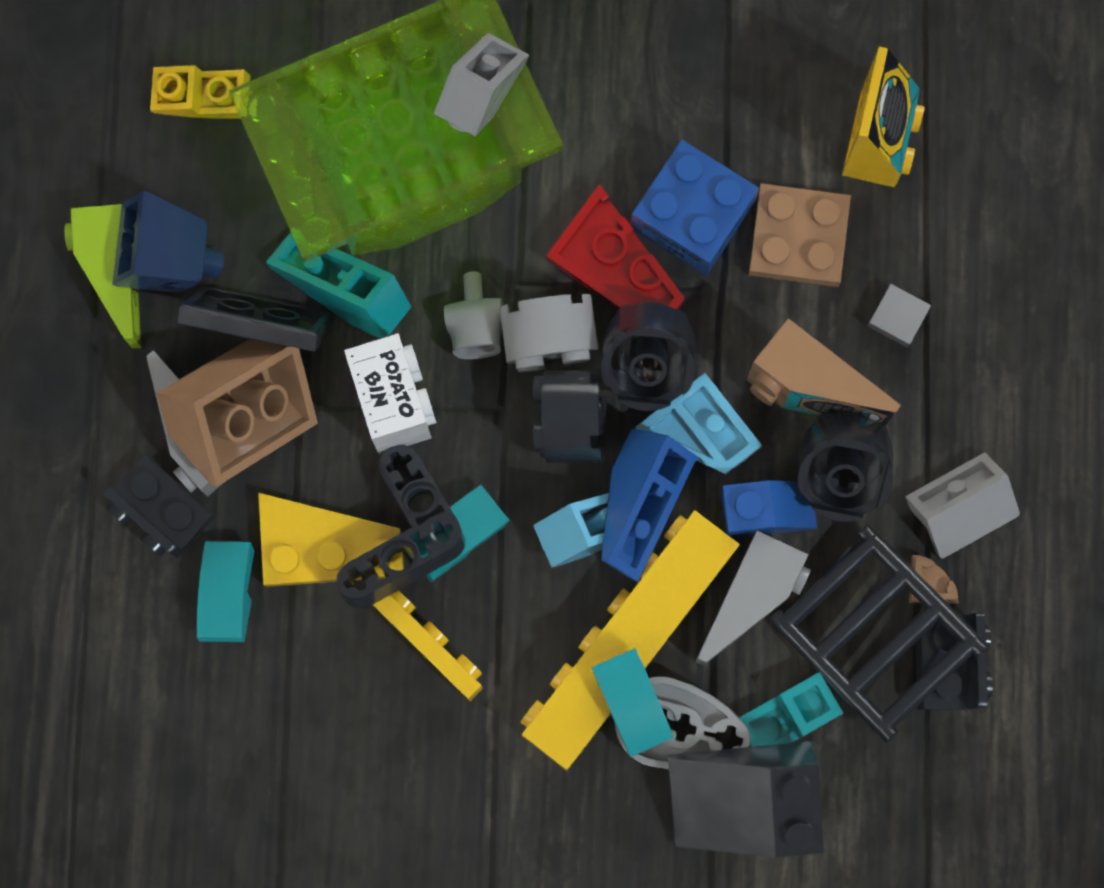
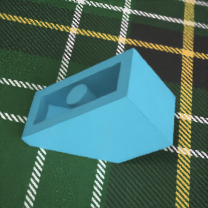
[533,493,609,568]

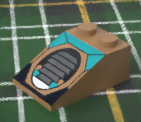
[746,318,901,426]

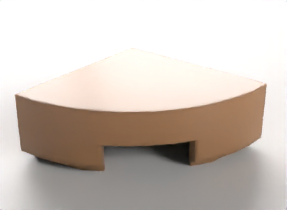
[909,555,958,605]

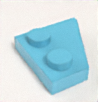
[635,373,763,475]

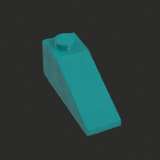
[266,229,411,339]

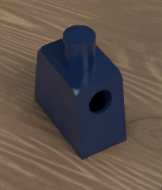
[112,191,224,293]

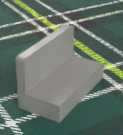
[905,452,1020,558]

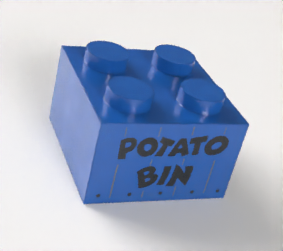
[631,140,759,276]

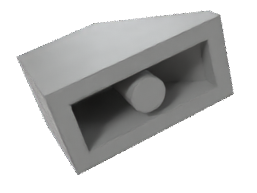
[434,33,529,136]

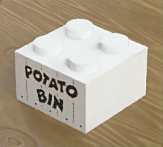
[344,333,436,455]

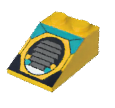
[842,46,924,188]

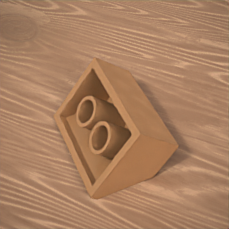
[157,338,318,487]

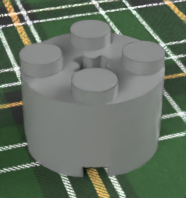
[500,294,599,373]

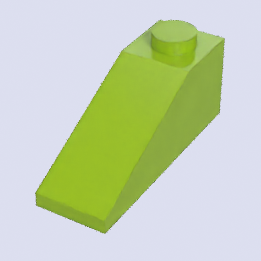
[65,204,141,349]

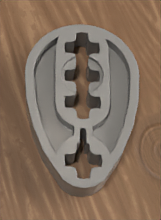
[615,677,751,769]

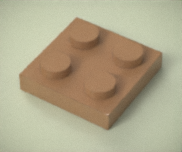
[748,184,851,287]

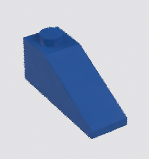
[601,428,697,582]

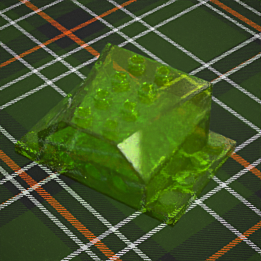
[228,0,563,262]

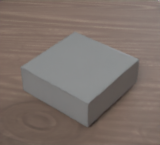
[868,284,931,348]

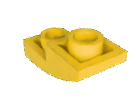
[150,65,251,119]

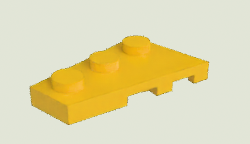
[259,493,404,587]

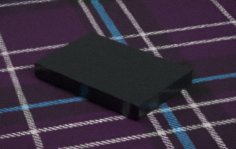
[177,285,335,352]

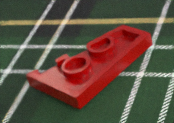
[546,184,685,310]

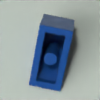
[719,480,817,538]

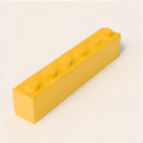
[521,510,740,771]

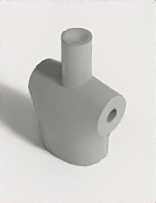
[444,272,503,359]

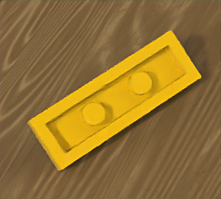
[373,590,483,701]

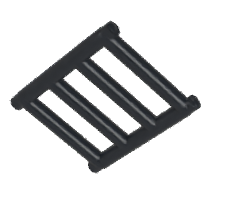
[769,525,989,743]

